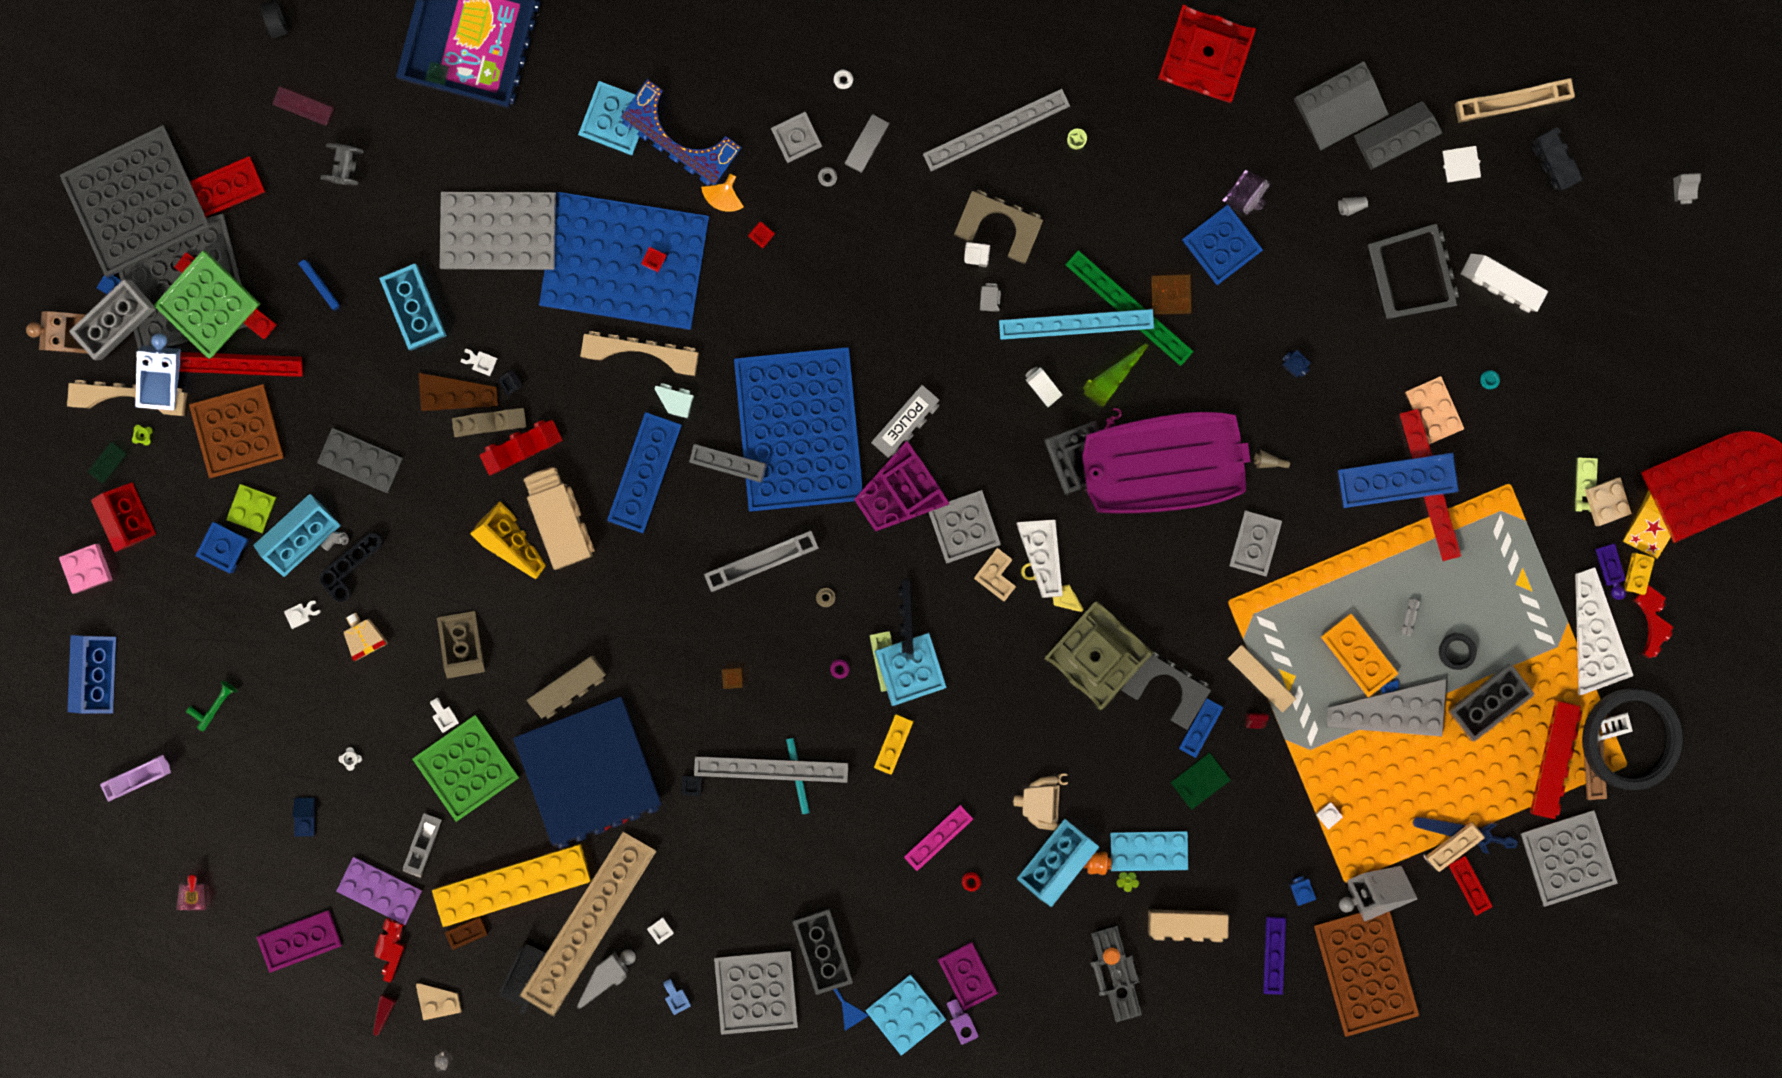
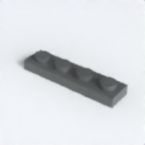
[689,444,767,482]

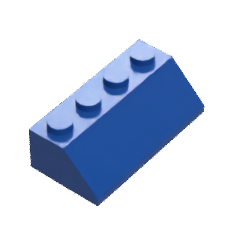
[67,635,116,713]

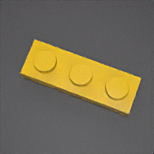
[874,714,913,775]

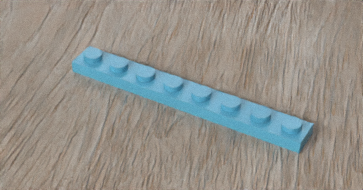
[999,309,1154,340]

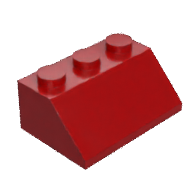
[91,482,156,552]

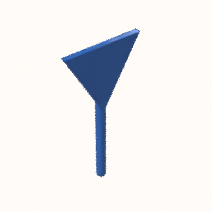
[833,988,869,1031]

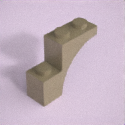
[452,408,526,437]

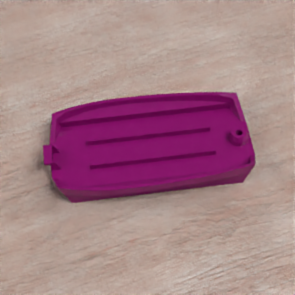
[1083,412,1250,513]

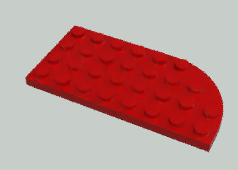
[1641,431,1782,543]

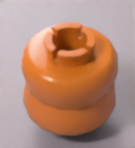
[1084,851,1111,875]

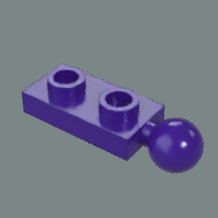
[1595,544,1627,600]

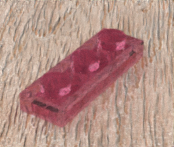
[272,87,334,126]

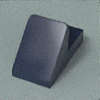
[292,797,315,836]

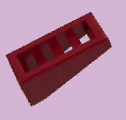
[1245,713,1268,729]
[373,994,396,1036]

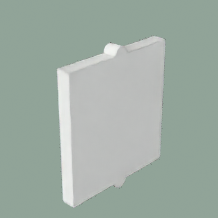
[1442,146,1481,183]

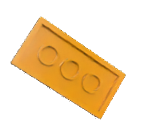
[1321,613,1398,697]

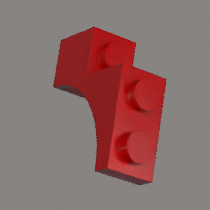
[1633,585,1674,658]

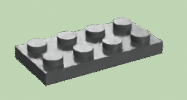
[317,428,403,493]

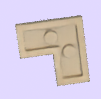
[974,548,1016,601]

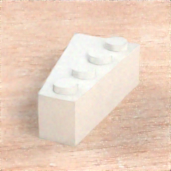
[1461,254,1548,313]

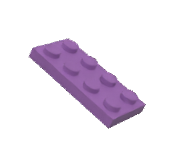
[336,857,423,925]

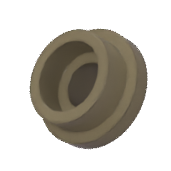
[816,588,835,607]

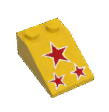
[1623,490,1671,559]

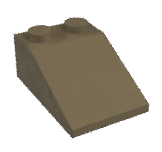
[437,611,485,678]

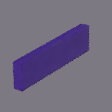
[1263,917,1286,995]

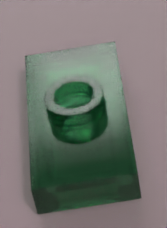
[87,442,127,484]

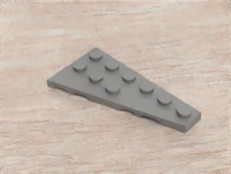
[1326,679,1446,737]

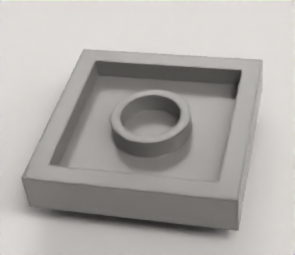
[771,112,822,163]

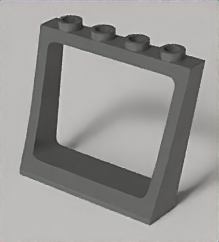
[1368,224,1459,319]

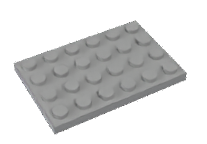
[440,192,556,270]

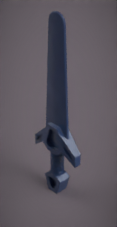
[1413,817,1518,854]

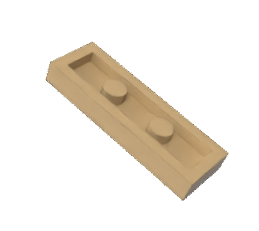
[1426,822,1484,872]

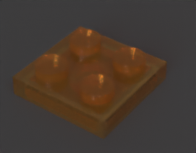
[1151,275,1191,315]

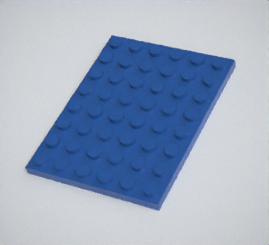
[539,192,709,330]
[734,347,863,512]

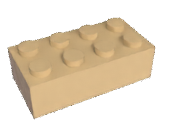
[1148,909,1228,942]

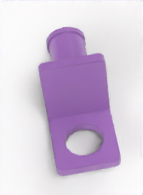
[947,999,978,1045]

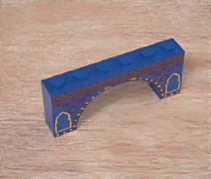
[620,80,741,186]

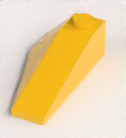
[470,502,546,579]

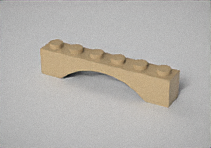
[1455,78,1575,123]
[580,331,699,376]
[67,380,187,416]

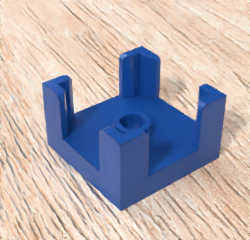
[195,522,251,574]

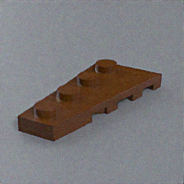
[419,373,498,411]

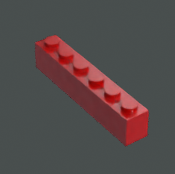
[1530,701,1582,819]

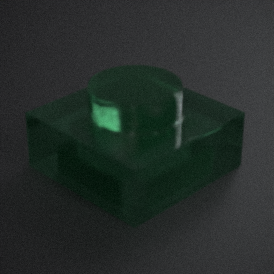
[426,61,450,86]

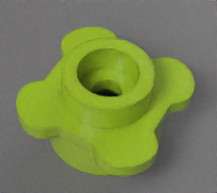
[132,425,153,446]

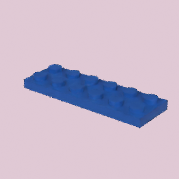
[607,412,682,534]
[1338,453,1459,508]

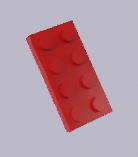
[190,156,265,217]

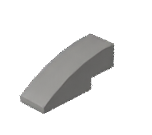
[845,114,889,173]
[403,814,442,878]

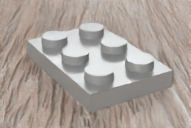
[1229,511,1282,577]

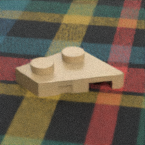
[416,983,462,1020]

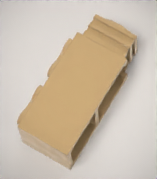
[524,467,595,570]

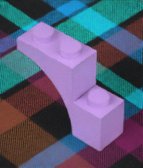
[100,755,171,802]

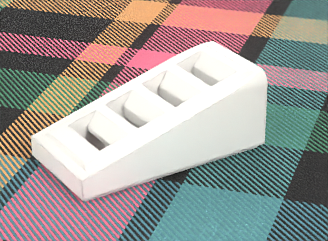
[1598,713,1633,741]

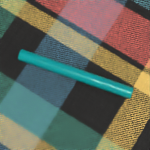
[786,738,809,814]

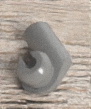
[321,532,349,551]

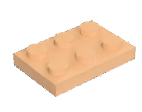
[1405,376,1464,444]

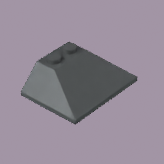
[1045,421,1100,494]

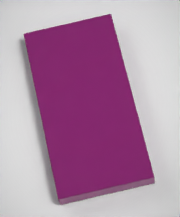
[256,910,342,973]

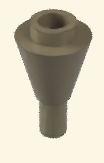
[1254,450,1290,468]

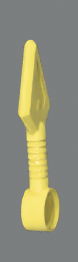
[1021,563,1084,612]

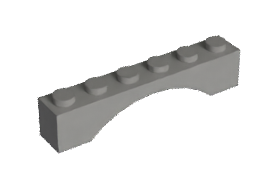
[704,531,819,592]

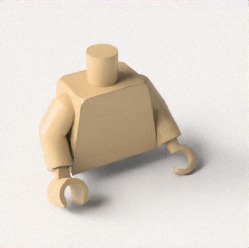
[1014,773,1068,831]

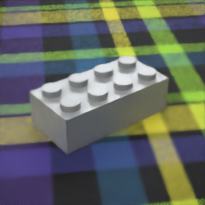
[69,279,156,360]

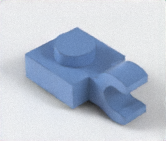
[664,979,691,1015]

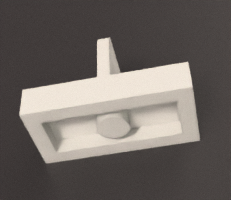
[964,243,990,267]

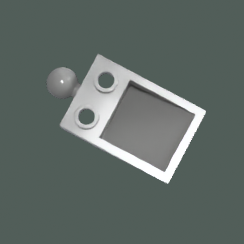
[1339,866,1417,922]
[577,949,636,1009]

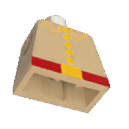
[344,613,388,661]

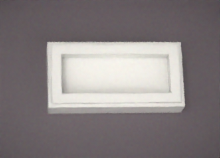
[1026,368,1062,407]

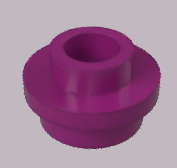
[830,659,849,679]

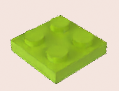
[227,484,277,533]

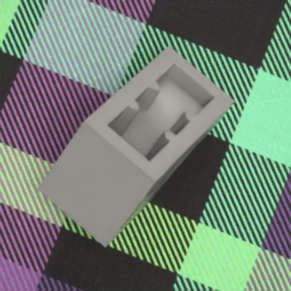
[1673,174,1701,204]

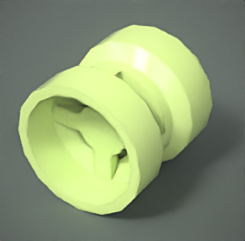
[1067,128,1087,149]

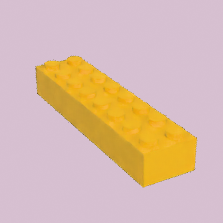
[432,844,592,927]

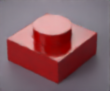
[748,221,775,249]
[641,247,667,273]

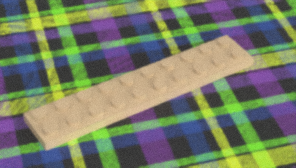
[520,832,656,1016]

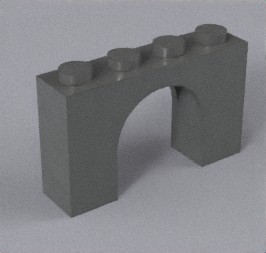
[1120,650,1211,730]

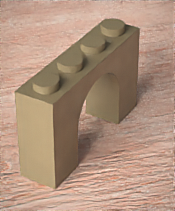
[954,190,1043,264]

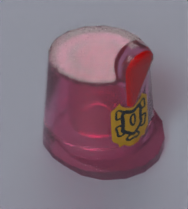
[176,874,206,910]

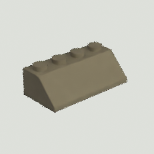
[527,656,606,719]

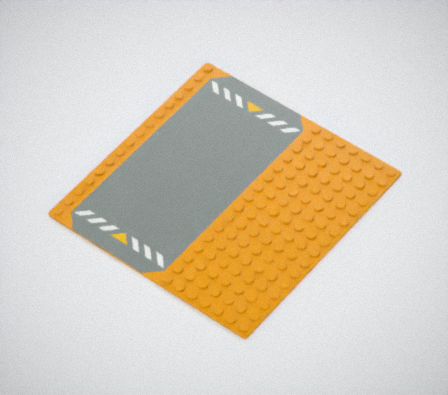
[1228,484,1627,883]

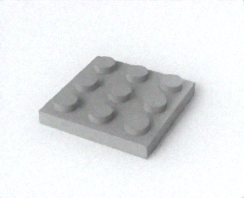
[929,490,1001,563]

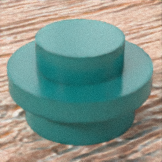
[1480,370,1500,390]

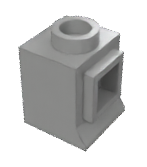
[980,283,1001,312]

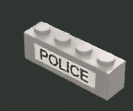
[871,385,939,458]

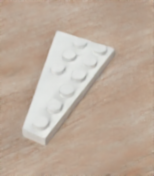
[1575,567,1633,695]

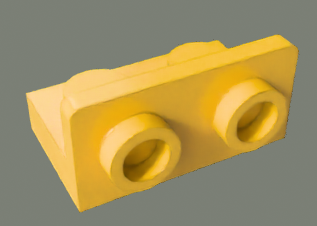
[1624,553,1655,595]

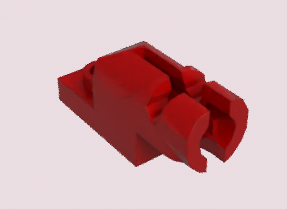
[375,918,405,983]

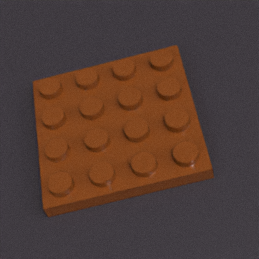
[189,384,284,479]

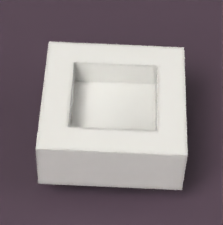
[1316,802,1343,829]
[647,918,674,944]

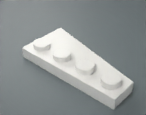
[1016,520,1063,598]

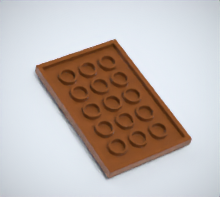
[1313,911,1419,1037]

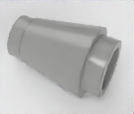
[1338,196,1368,216]

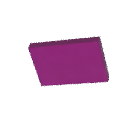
[938,942,998,1011]

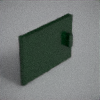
[1170,752,1231,810]

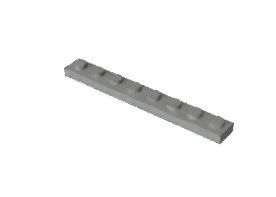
[923,89,1070,172]
[694,756,848,783]

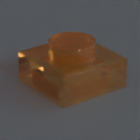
[722,668,743,689]

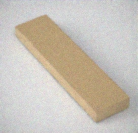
[1228,645,1297,713]

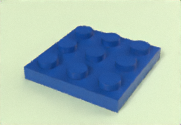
[1182,205,1263,285]

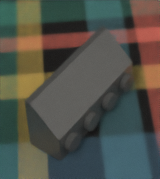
[1354,101,1442,170]

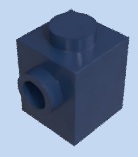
[1282,350,1310,378]

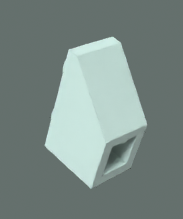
[655,383,694,418]

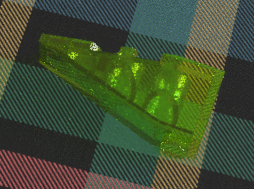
[1083,343,1148,408]

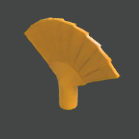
[701,173,744,211]

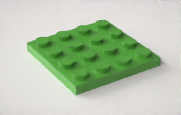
[154,250,260,359]
[412,715,520,822]

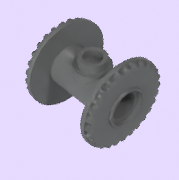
[320,143,364,186]

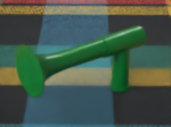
[186,681,238,732]

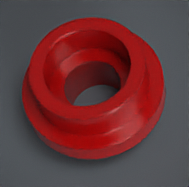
[962,872,981,891]

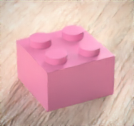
[59,544,113,594]

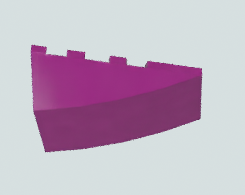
[854,441,950,531]

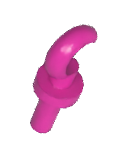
[1104,408,1122,430]

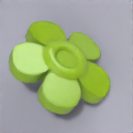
[1117,872,1139,892]

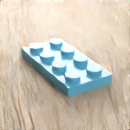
[1110,831,1188,871]

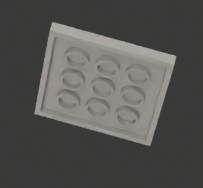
[1520,810,1618,907]
[714,950,798,1035]

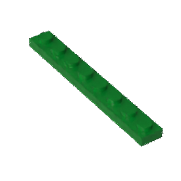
[1066,251,1194,366]

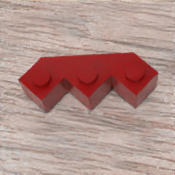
[479,420,562,476]

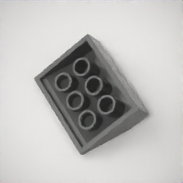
[1294,62,1389,150]

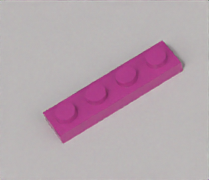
[904,805,973,871]

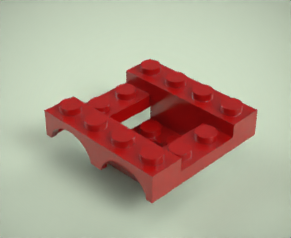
[1158,5,1256,103]

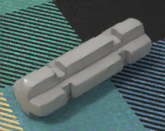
[1401,599,1420,636]

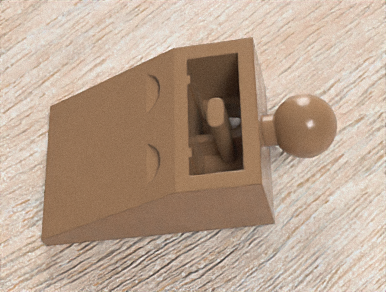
[26,311,88,354]

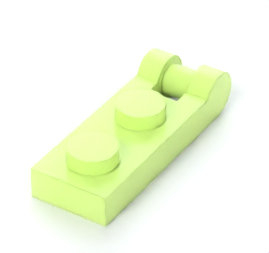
[1575,458,1598,512]

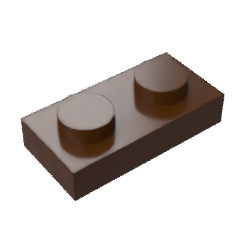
[445,917,488,950]

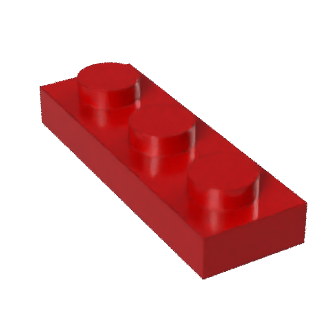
[1448,855,1493,916]

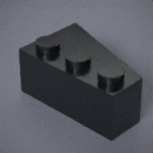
[1532,127,1583,192]

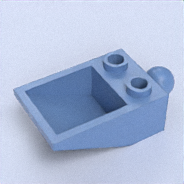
[136,333,180,410]

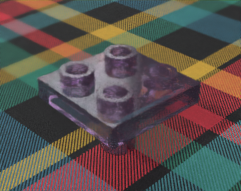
[1223,170,1270,215]

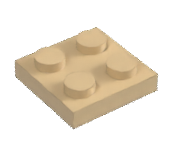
[1585,477,1631,526]

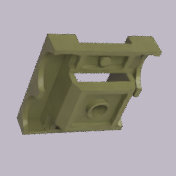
[1045,601,1154,710]

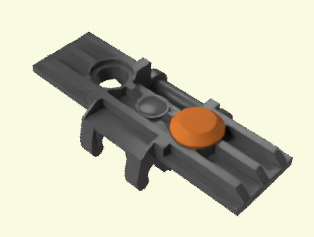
[1090,926,1142,1022]

